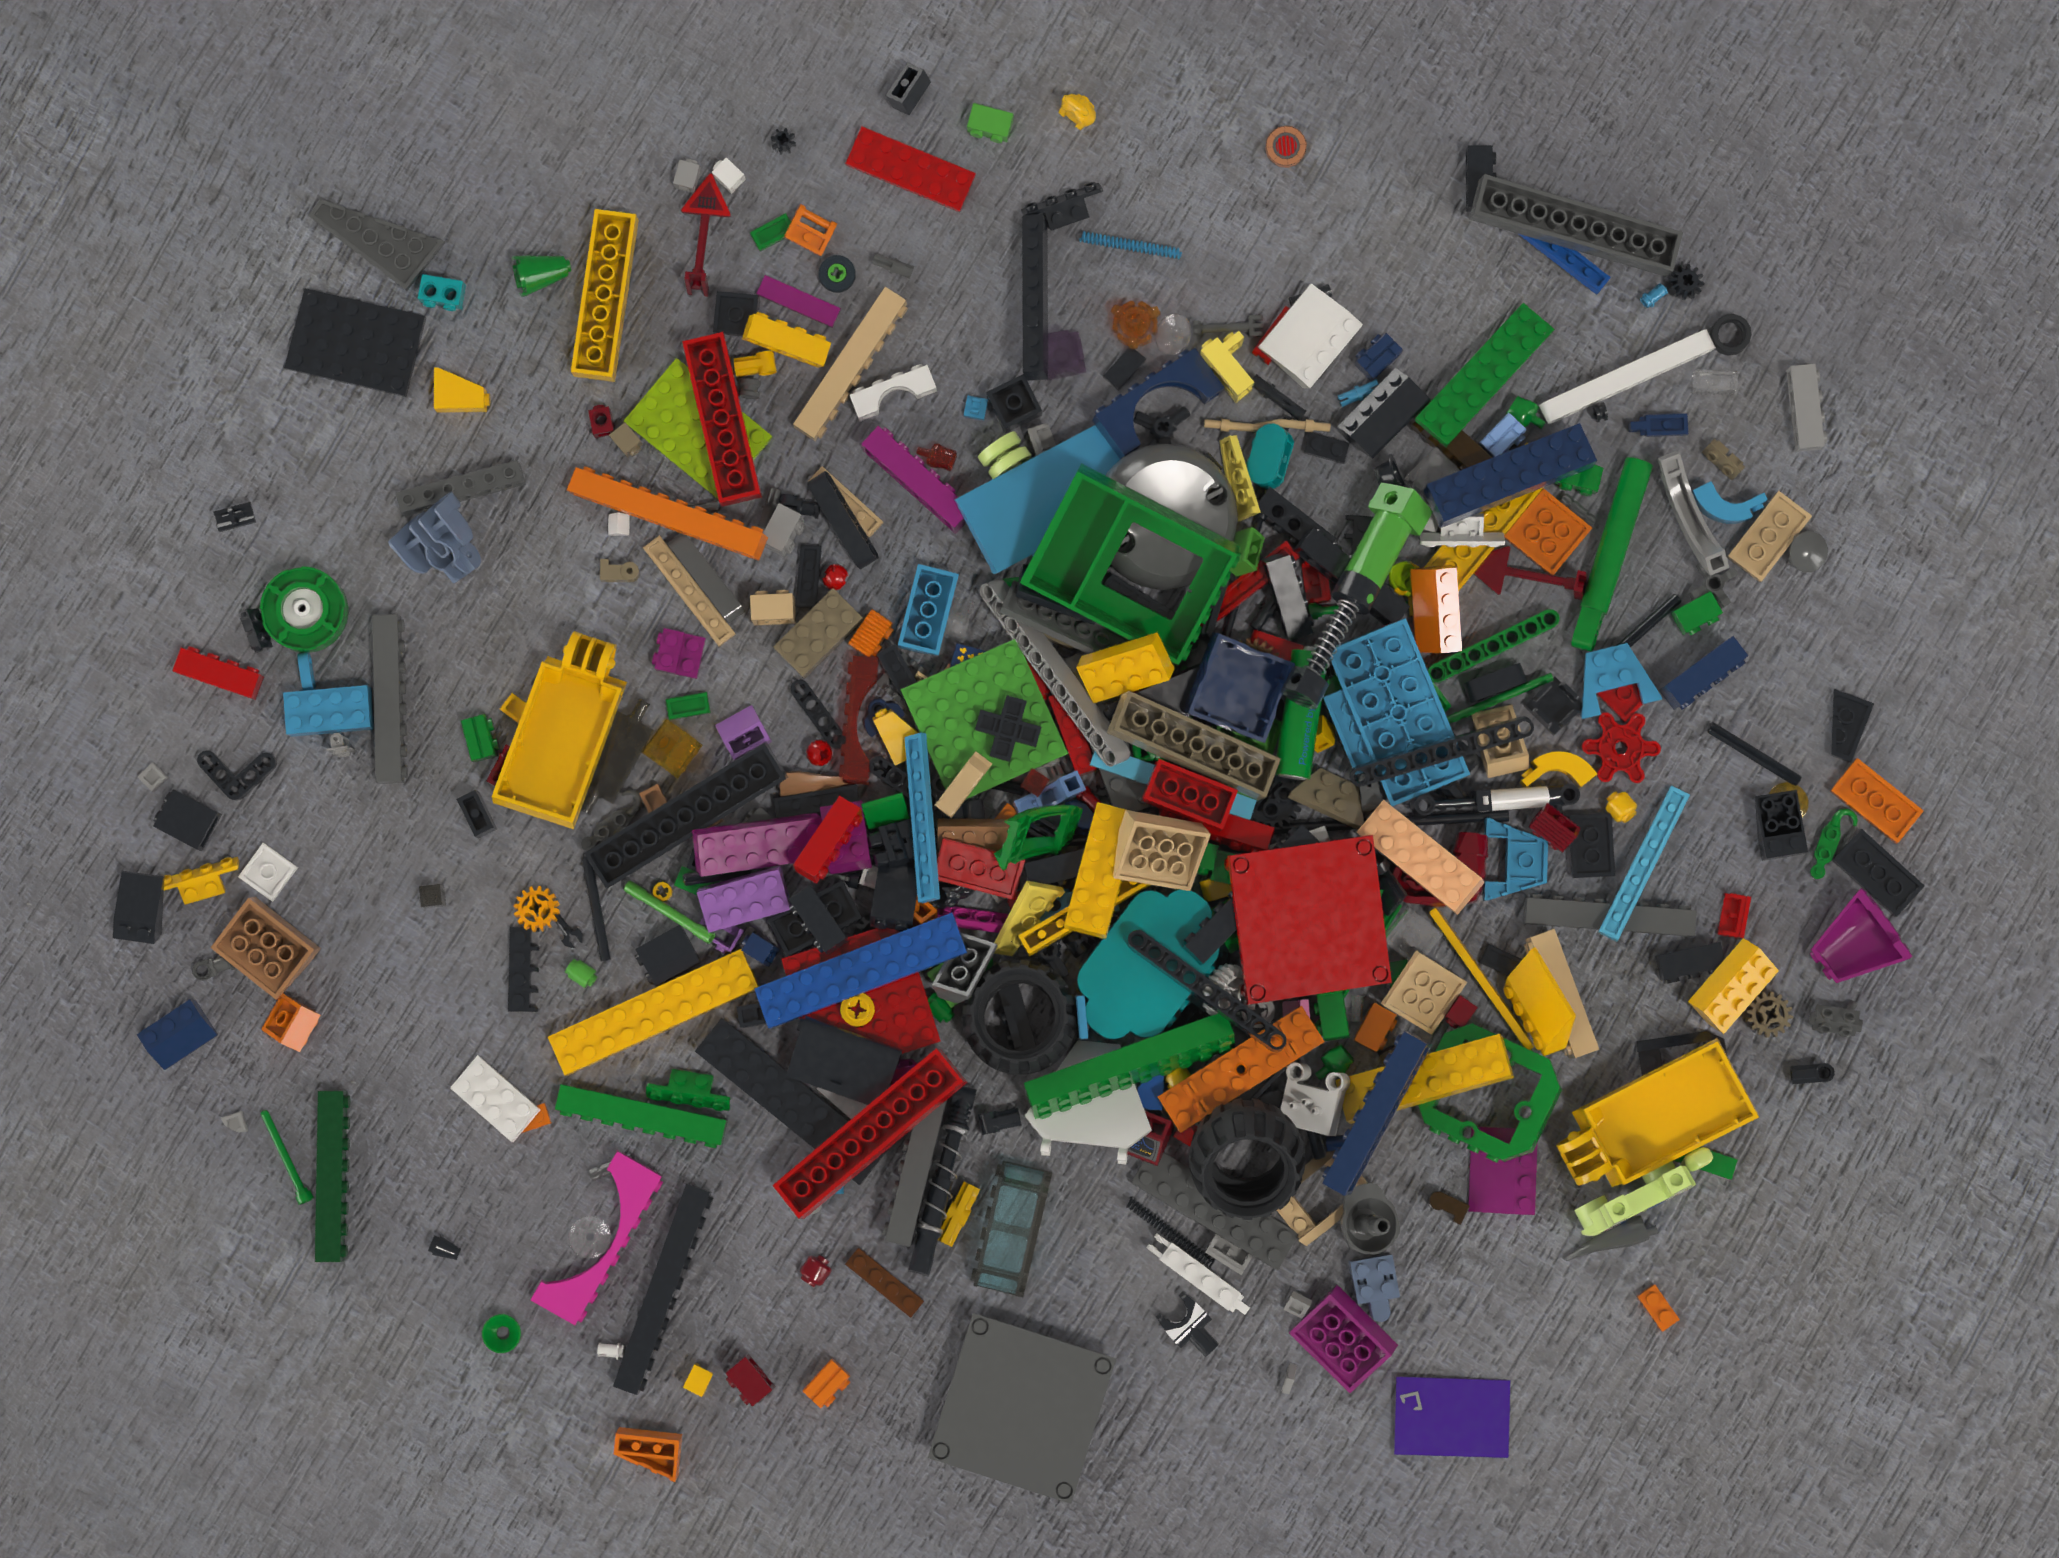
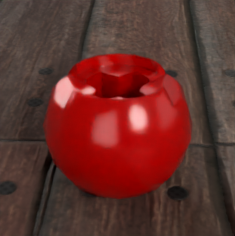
[822,564,848,590]
[806,740,832,766]

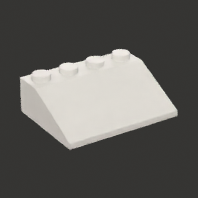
[1258,284,1363,388]

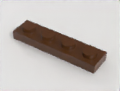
[845,1247,924,1318]

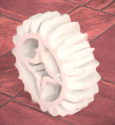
[1202,963,1246,1016]

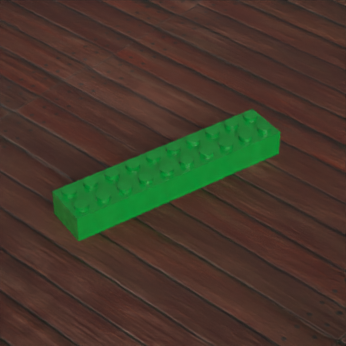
[1024,1013,1235,1119]

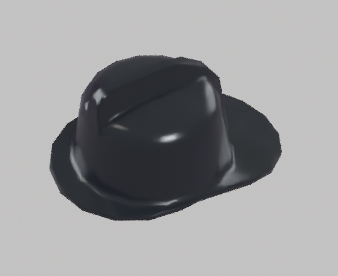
[1374,454,1408,488]

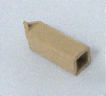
[935,751,992,818]

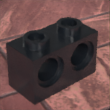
[737,1003,767,1028]

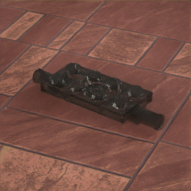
[581,698,654,815]

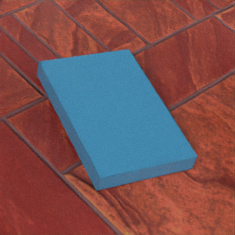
[1076,995,1088,1040]

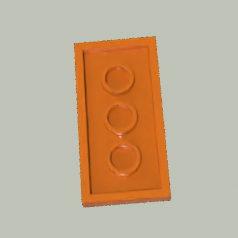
[1830,758,1924,844]

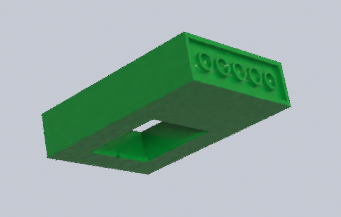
[1020,463,1241,665]

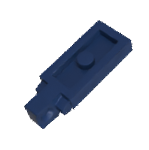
[1628,413,1689,437]

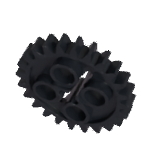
[1250,775,1302,829]

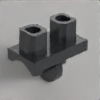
[213,502,256,532]

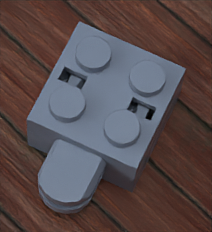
[1348,1254,1400,1322]

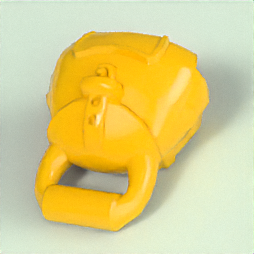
[1058,94,1096,130]

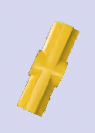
[938,1181,980,1247]

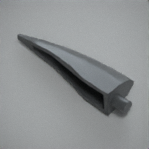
[1565,1215,1658,1261]

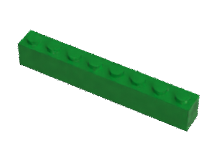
[555,1084,728,1149]

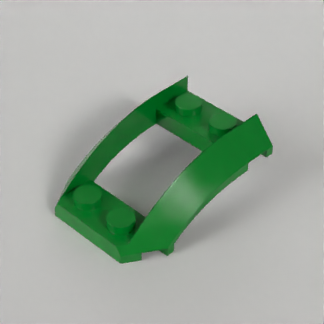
[994,805,1083,871]

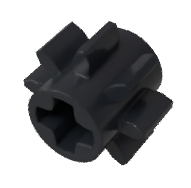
[771,128,796,155]

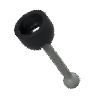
[826,872,861,890]

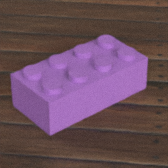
[697,865,791,933]

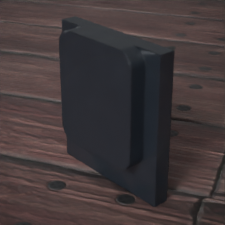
[1378,869,1408,916]

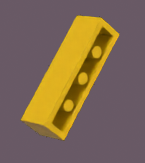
[742,312,831,368]

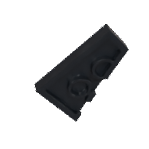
[1831,689,1874,763]

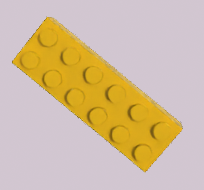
[1064,802,1130,939]

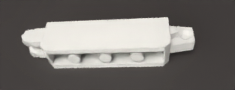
[1146,1234,1250,1314]

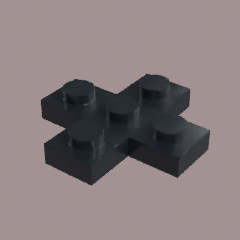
[975,695,1042,762]

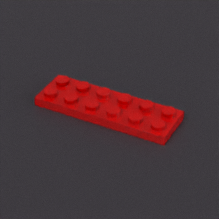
[845,126,976,212]

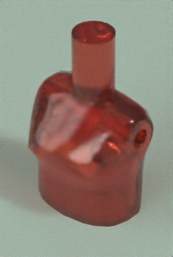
[916,443,957,471]

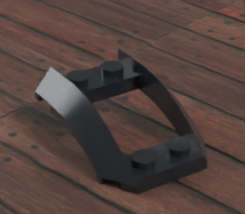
[1637,1031,1728,1076]

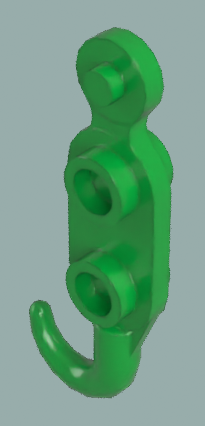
[1810,808,1858,879]

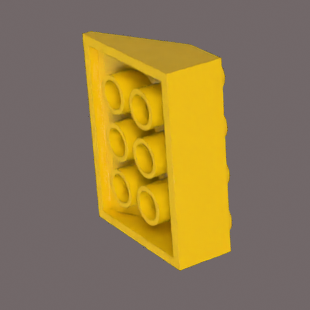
[1503,947,1576,1056]

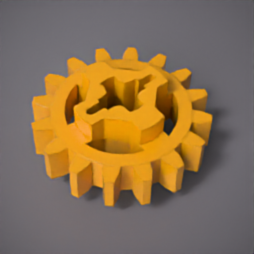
[513,886,560,932]

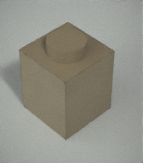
[609,422,643,458]

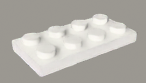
[450,1055,541,1142]

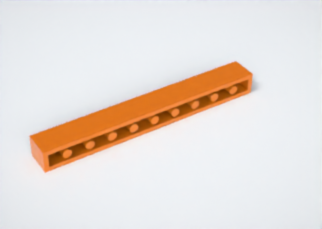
[567,466,768,561]

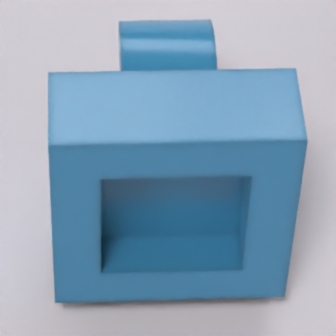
[964,395,988,421]

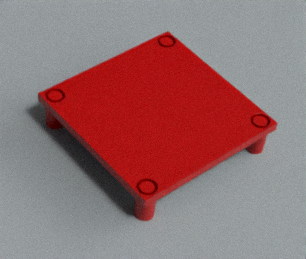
[1224,835,1392,1005]

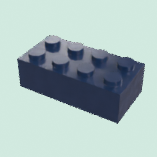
[1659,636,1749,710]

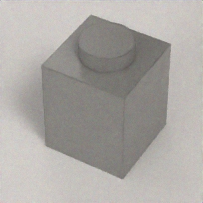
[673,159,702,193]

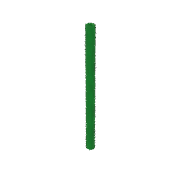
[1446,673,1554,724]

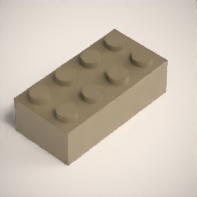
[773,588,864,679]

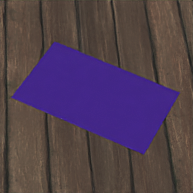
[1394,1377,1510,1458]

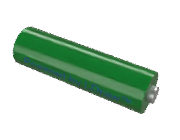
[1275,646,1327,780]

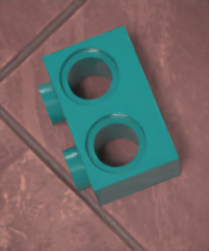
[418,274,466,311]

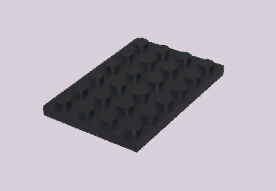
[284,288,426,397]

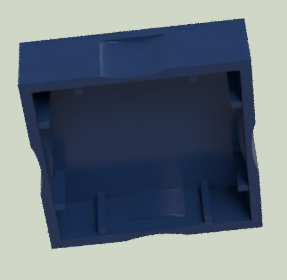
[1182,632,1295,743]

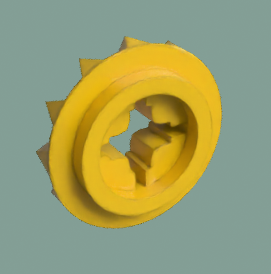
[840,993,875,1026]

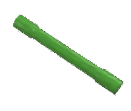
[624,880,715,944]

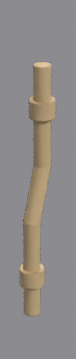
[1204,419,1331,432]

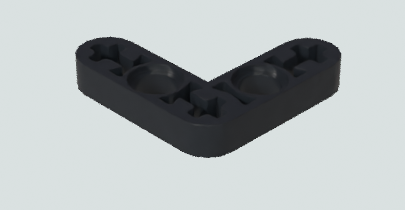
[197,750,277,801]

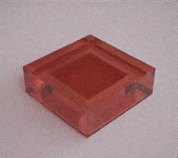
[1021,768,1050,798]

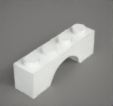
[850,364,937,421]

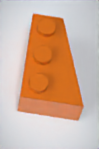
[614,1427,683,1482]

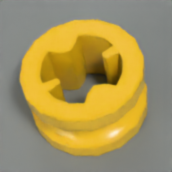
[653,882,673,901]

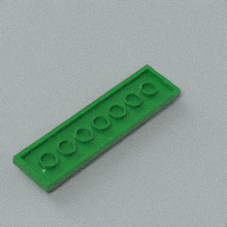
[1415,303,1555,447]

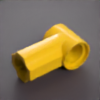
[734,351,777,377]

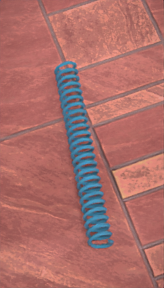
[1079,231,1182,260]

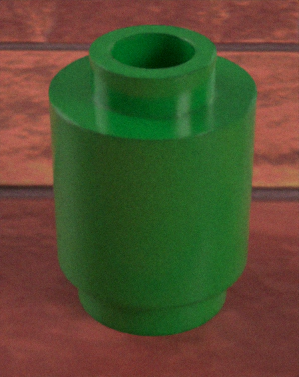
[928,992,955,1024]

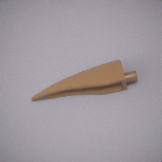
[780,771,864,797]

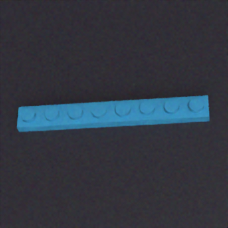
[905,733,940,903]

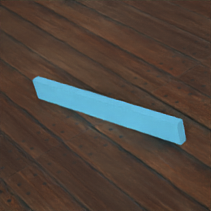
[1090,750,1257,820]
[1598,785,1690,942]

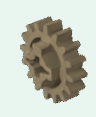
[1745,992,1793,1038]

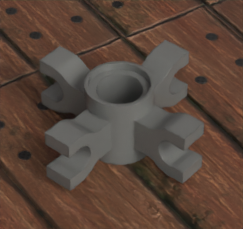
[1688,563,1738,609]

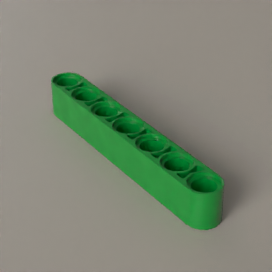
[1427,609,1560,684]

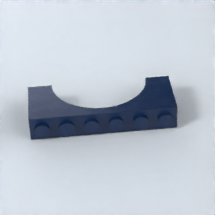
[1092,348,1224,459]

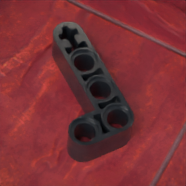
[869,756,946,812]

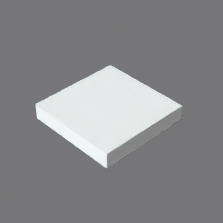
[238,843,298,901]

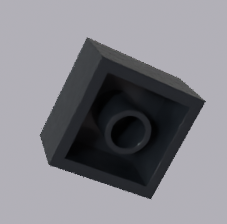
[986,374,1042,433]

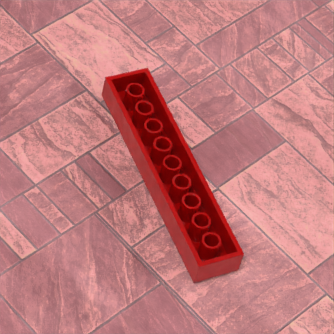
[772,1048,968,1219]

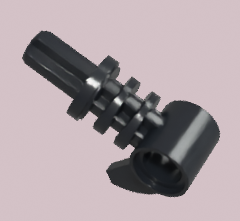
[1063,910,1119,958]

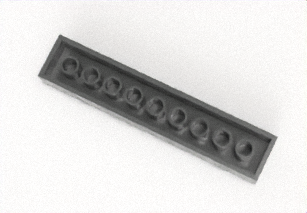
[1469,174,1683,277]

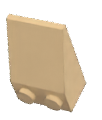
[1471,705,1529,778]

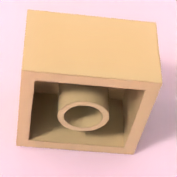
[750,590,796,626]

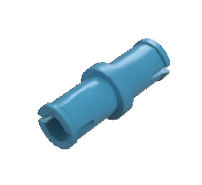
[1337,379,1379,407]

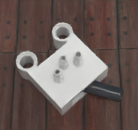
[1281,1063,1350,1160]

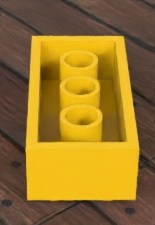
[1076,632,1175,703]
[1688,938,1779,1034]

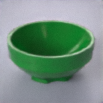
[482,1314,521,1353]

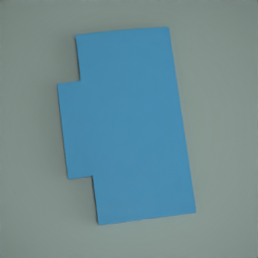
[955,425,1120,574]
[1323,618,1470,806]

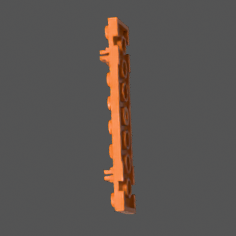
[1158,1006,1325,1133]

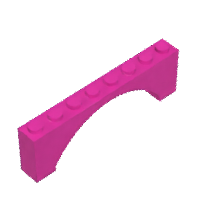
[531,1150,663,1325]

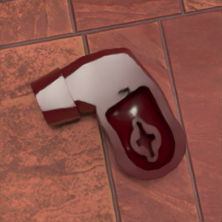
[1393,832,1488,908]

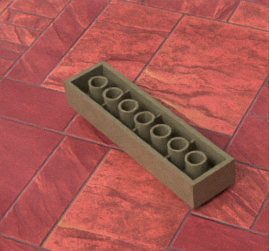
[1107,691,1280,800]

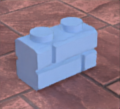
[1478,413,1526,458]

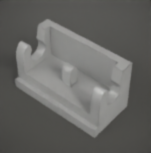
[1027,423,1056,456]
[1204,1234,1252,1275]

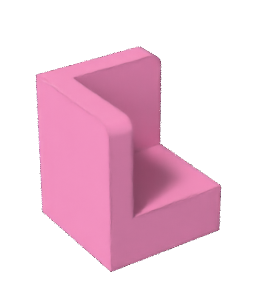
[1282,1000,1310,1018]

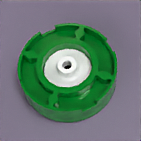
[260,566,349,653]

